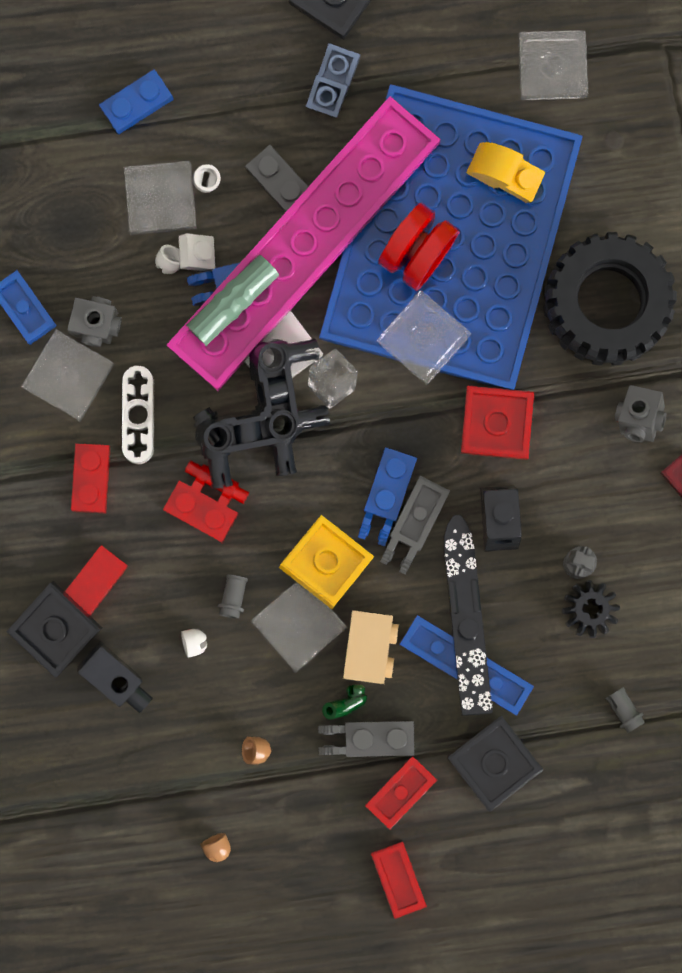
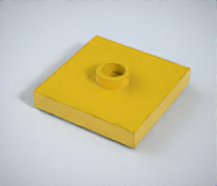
[279,515,374,609]

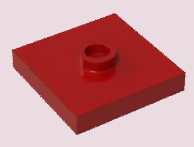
[461,386,534,460]

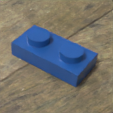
[99,69,173,135]
[0,270,57,345]

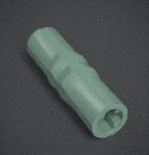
[186,254,279,346]

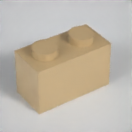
[343,610,399,684]

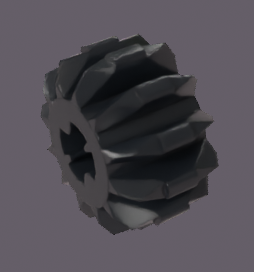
[561,580,620,639]

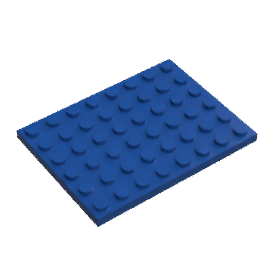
[319,84,583,390]

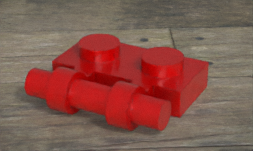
[163,460,250,543]

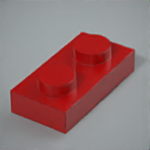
[71,444,110,513]
[365,756,437,830]

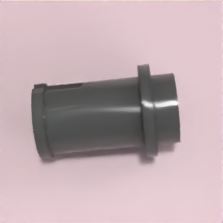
[217,574,248,619]
[605,687,645,733]

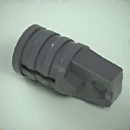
[563,546,597,579]

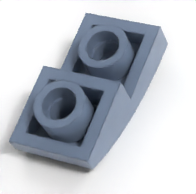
[306,43,361,118]

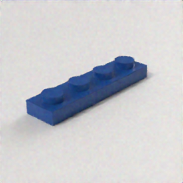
[399,615,534,716]

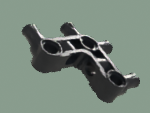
[195,338,330,489]

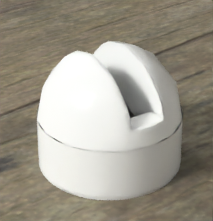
[193,164,221,193]
[155,245,180,274]
[181,629,207,658]

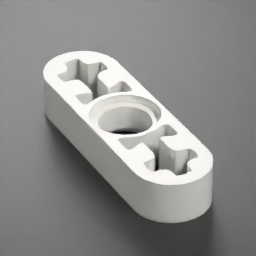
[122,366,154,464]

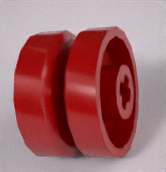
[378,202,460,291]

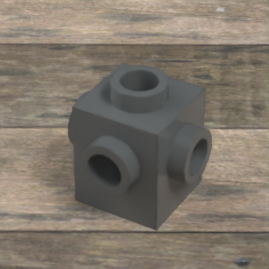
[67,296,122,347]
[615,385,667,442]

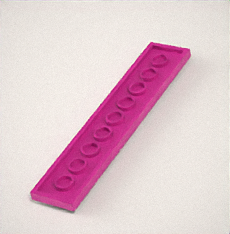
[167,97,441,391]

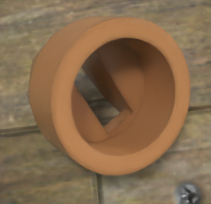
[242,737,271,764]
[201,833,231,862]

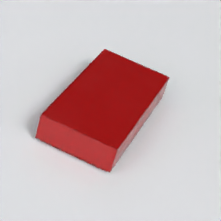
[65,545,129,616]
[371,841,427,919]

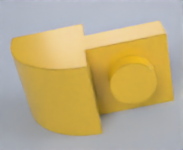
[466,142,546,203]

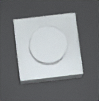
[179,233,215,272]

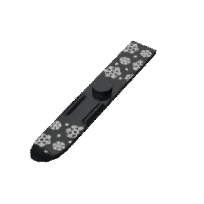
[444,515,493,716]

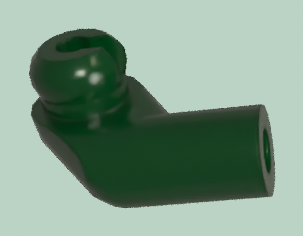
[322,684,367,720]

